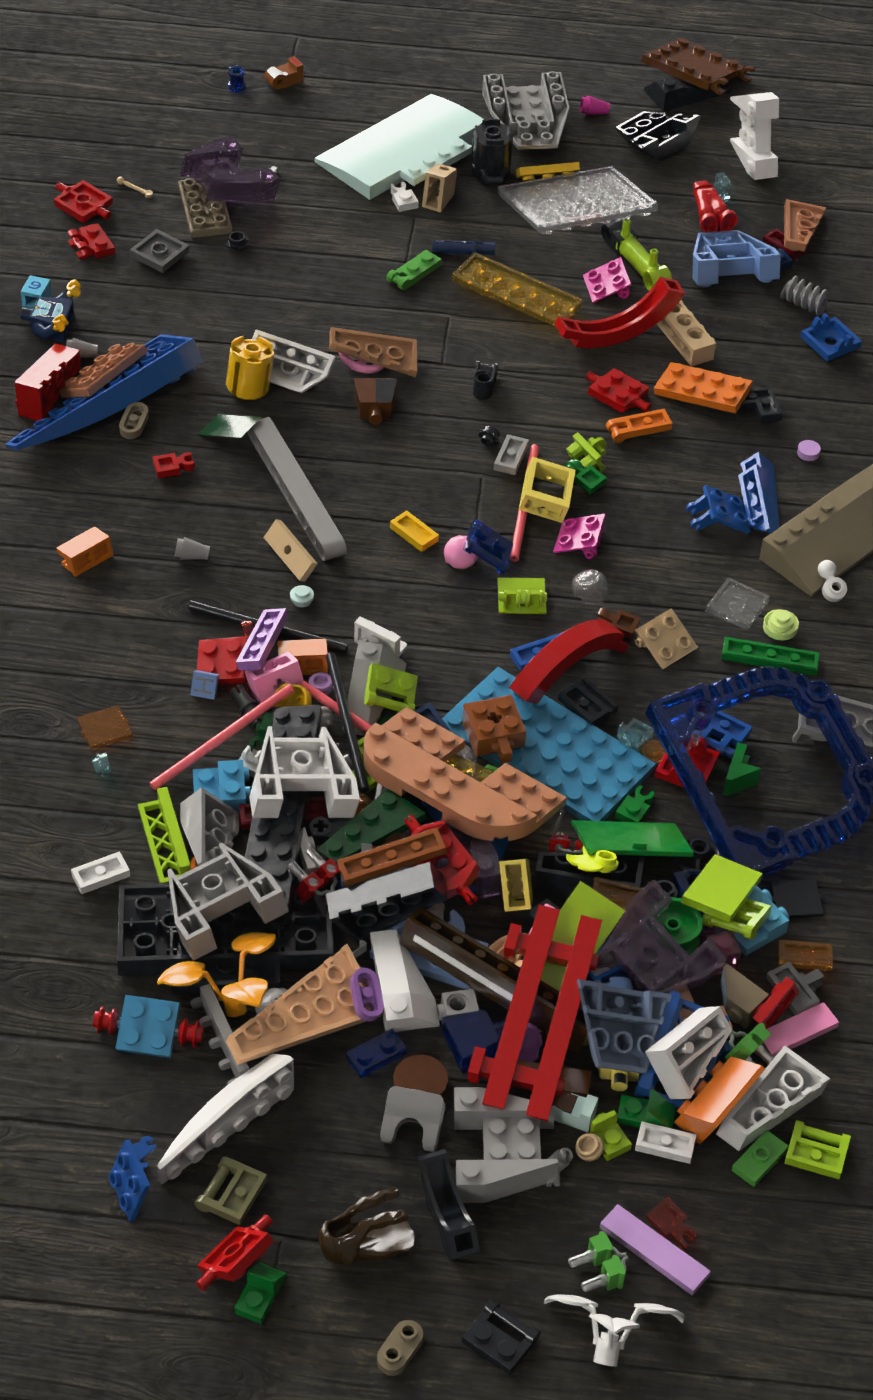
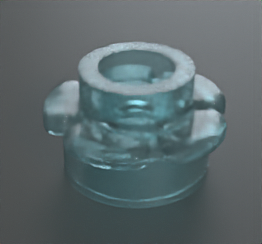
[92,752,111,777]

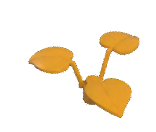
[157,932,276,1017]

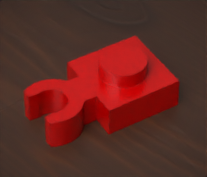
[152,453,195,479]

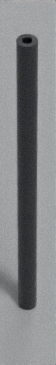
[188,600,349,654]
[326,653,370,794]

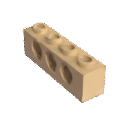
[657,300,716,367]

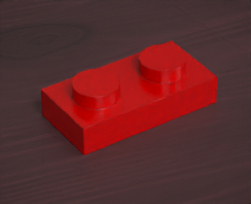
[753,977,800,1029]

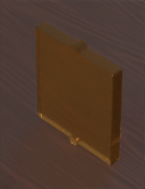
[77,705,132,749]

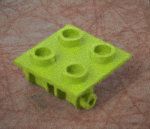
[497,578,547,614]

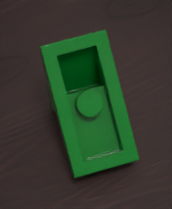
[723,742,761,796]
[617,1089,676,1128]
[234,1263,286,1324]

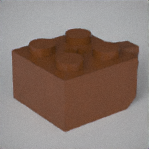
[462,694,526,764]

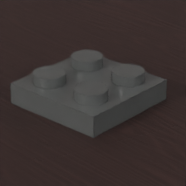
[130,229,190,273]

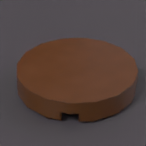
[393,1055,448,1097]

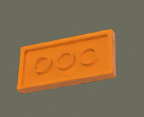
[654,362,752,414]

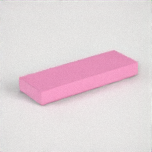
[762,1002,839,1057]

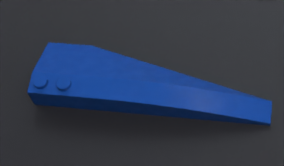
[5,334,204,450]

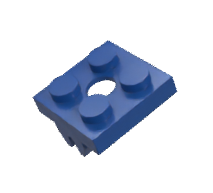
[801,313,862,362]

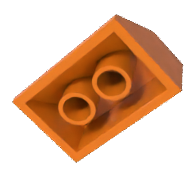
[674,1057,765,1145]

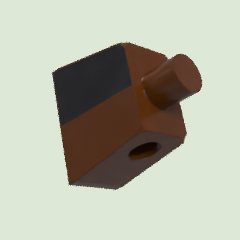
[354,378,397,425]

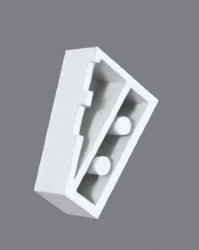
[645,1006,732,1100]

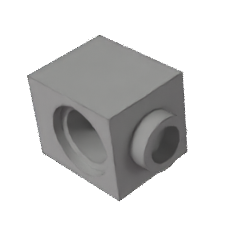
[437,988,479,1031]

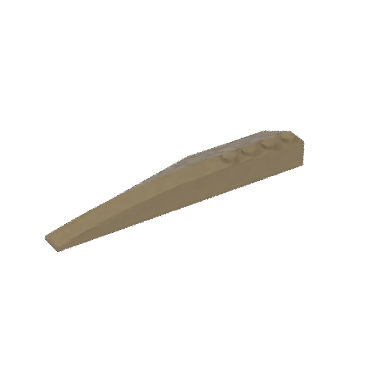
[759,464,873,597]

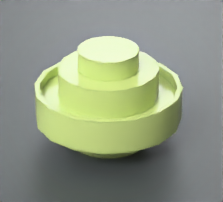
[763,609,799,641]

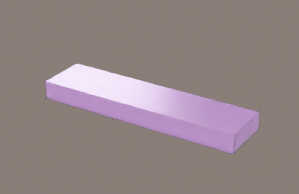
[600,1204,711,1296]

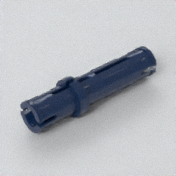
[432,239,495,256]

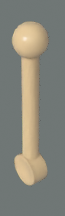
[117,177,153,198]

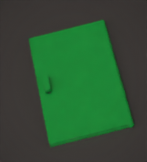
[571,820,694,857]

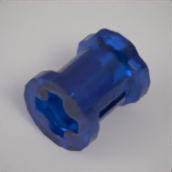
[228,65,246,92]

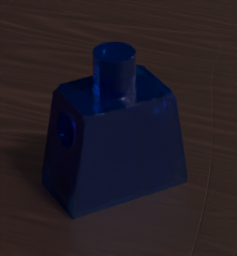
[442,1010,506,1073]

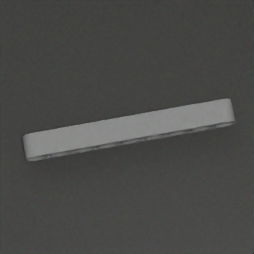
[247,417,347,561]

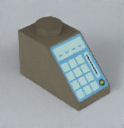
[720,964,769,1029]

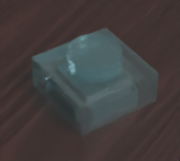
[713,172,732,202]

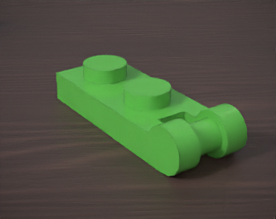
[386,250,442,290]

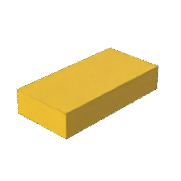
[390,511,439,552]

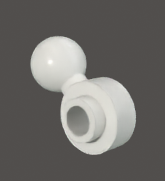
[818,560,847,602]

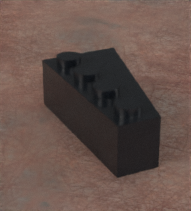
[533,852,645,909]

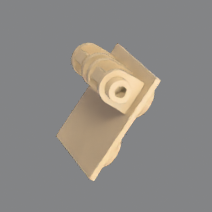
[635,608,698,670]

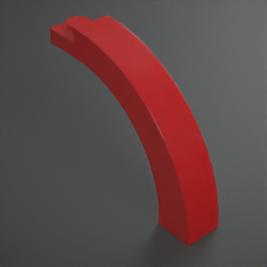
[554,277,685,348]
[509,620,629,704]

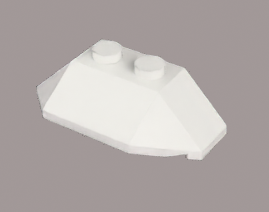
[252,330,336,393]

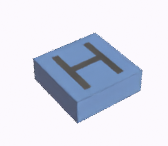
[190,670,219,700]

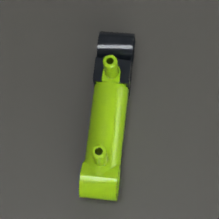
[601,218,672,291]

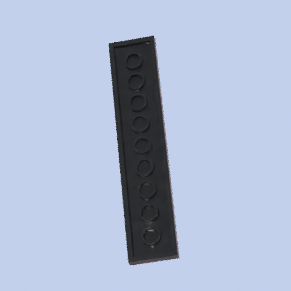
[237,705,322,912]

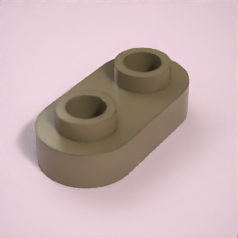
[119,402,149,439]
[377,1320,423,1376]

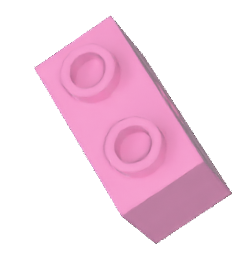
[245,652,304,704]

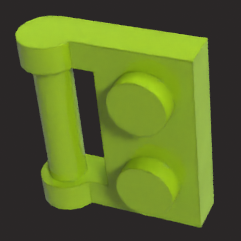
[364,663,418,712]
[703,899,771,940]
[784,1120,851,1180]

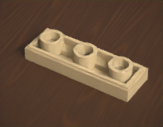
[263,519,318,582]

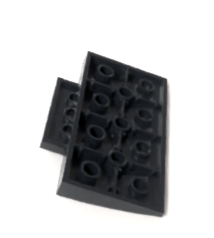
[117,879,334,994]

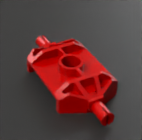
[404,815,480,905]

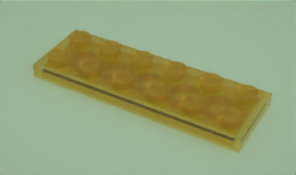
[452,252,583,327]

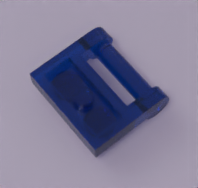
[463,519,513,574]

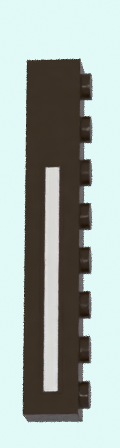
[399,907,589,1054]

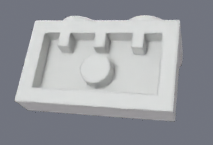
[354,617,407,657]

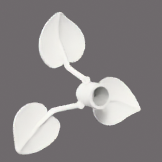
[544,1294,684,1367]

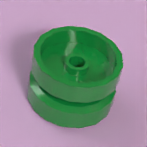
[641,897,703,966]

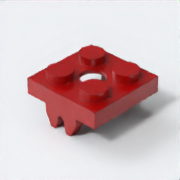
[655,734,720,794]

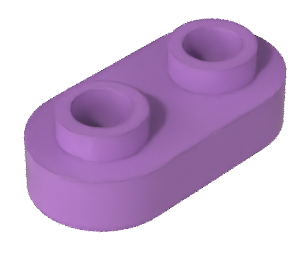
[350,968,384,1022]

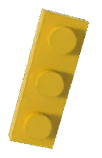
[516,162,580,181]

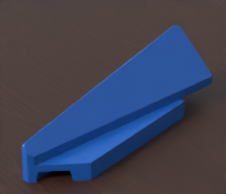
[738,452,780,534]

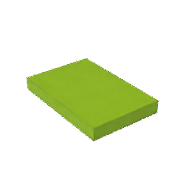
[681,854,762,923]

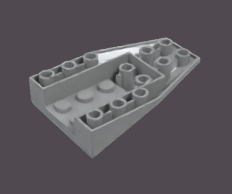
[482,71,569,150]

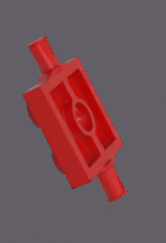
[54,180,113,223]
[585,368,651,413]
[195,1214,274,1291]

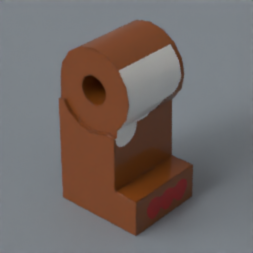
[264,56,304,90]

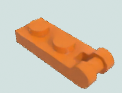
[606,409,673,443]

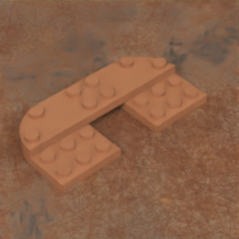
[363,707,567,841]

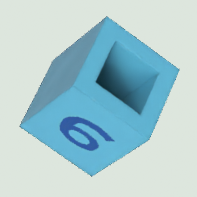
[21,275,52,309]

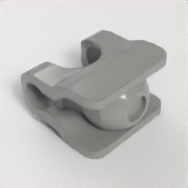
[380,1086,445,1152]

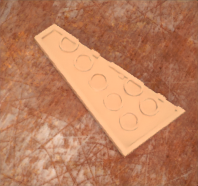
[226,944,383,1065]

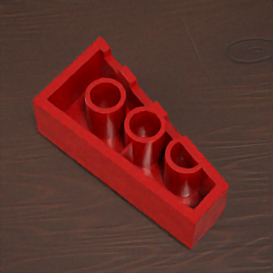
[15,344,81,421]

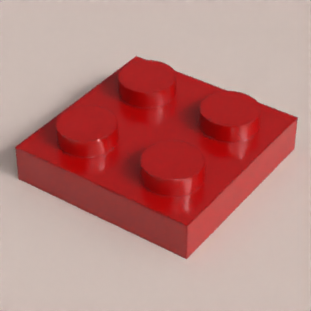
[197,636,248,685]

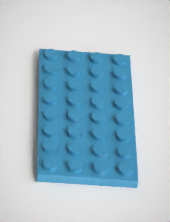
[442,667,656,821]

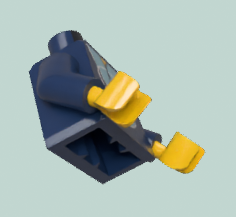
[20,280,81,342]

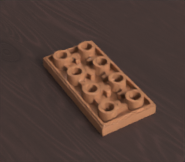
[59,343,148,398]

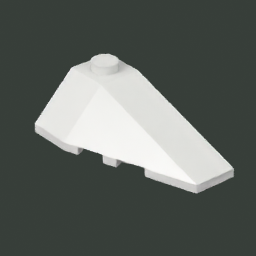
[370,929,440,1033]

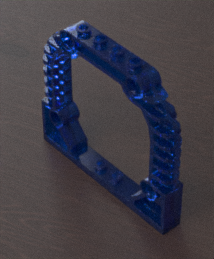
[645,666,873,876]

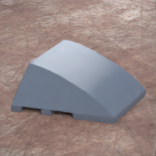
[577,979,672,1074]

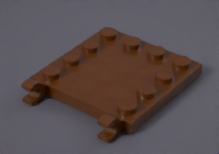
[641,38,755,95]

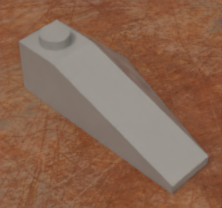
[342,641,407,736]

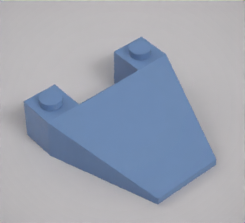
[692,230,781,287]

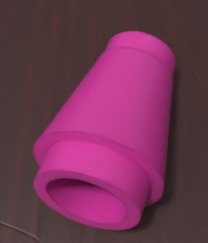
[580,96,610,116]

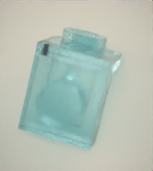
[617,718,655,752]

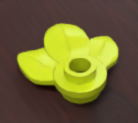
[566,845,618,873]

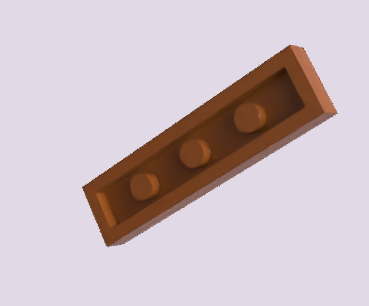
[337,828,447,887]

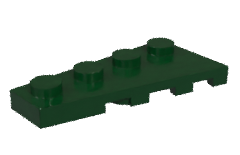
[316,789,427,865]

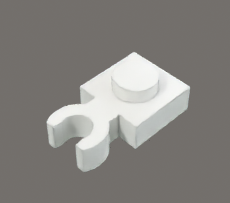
[391,182,418,212]

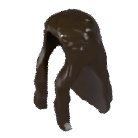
[318,1186,416,1265]

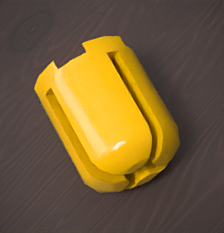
[226,336,274,400]

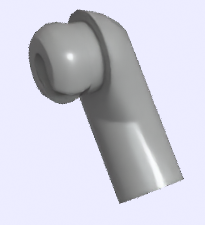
[546,1148,573,1187]

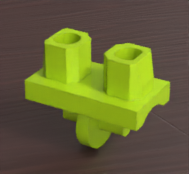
[566,432,606,472]

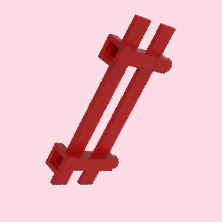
[468,905,602,1122]

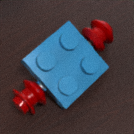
[93,995,204,1058]

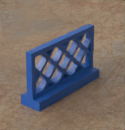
[633,990,730,1109]

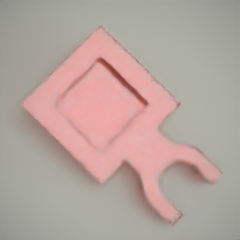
[645,1196,698,1250]

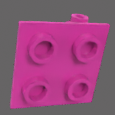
[583,257,631,303]
[553,514,606,559]

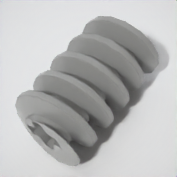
[781,275,828,316]

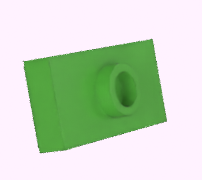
[731,1130,789,1187]

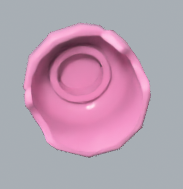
[444,535,479,569]

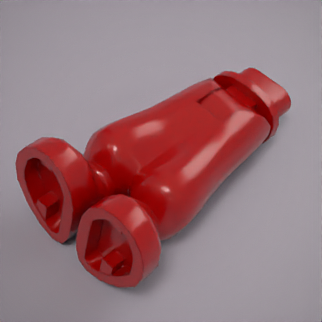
[693,180,738,232]

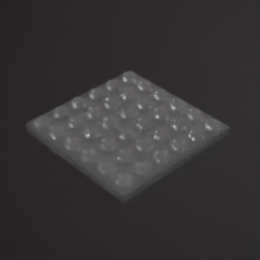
[498,166,658,234]

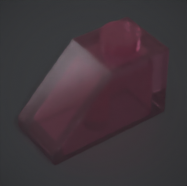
[699,927,741,976]

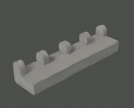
[190,984,249,1085]

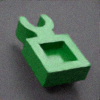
[615,785,654,822]

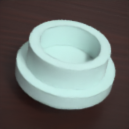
[290,585,314,607]

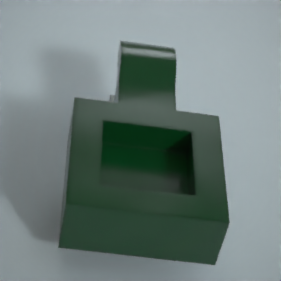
[249,712,274,752]

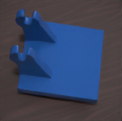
[686,485,750,534]
[109,1136,157,1222]

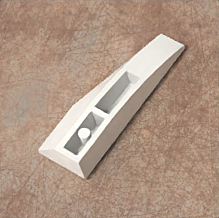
[157,1053,294,1184]

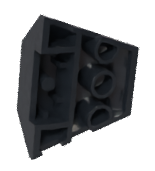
[616,111,700,161]

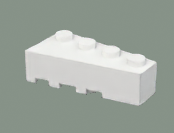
[716,1046,830,1151]

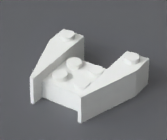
[730,92,779,180]
[249,726,360,818]

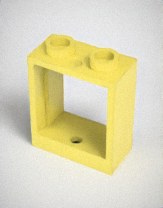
[519,457,576,523]

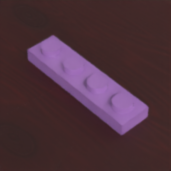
[236,608,288,671]

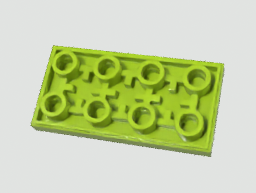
[520,881,625,992]

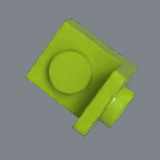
[590,1110,632,1161]

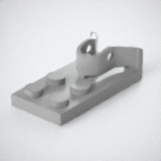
[792,687,873,753]

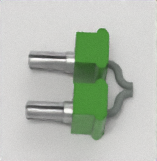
[725,1023,774,1065]
[568,1231,629,1292]

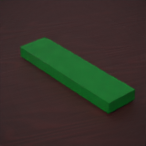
[721,637,820,676]

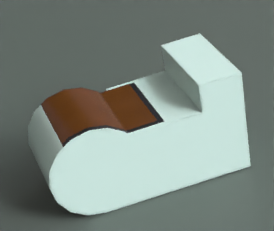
[552,1089,598,1133]

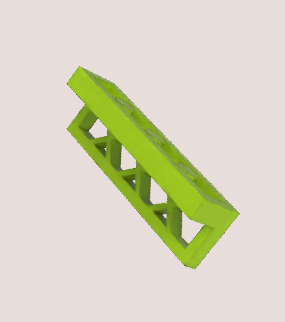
[138,787,191,884]

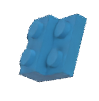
[193,760,250,812]

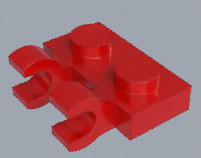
[67,223,115,259]

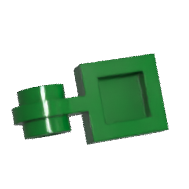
[565,459,607,495]

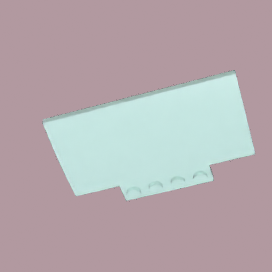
[315,94,484,200]

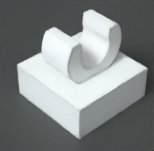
[238,745,261,777]

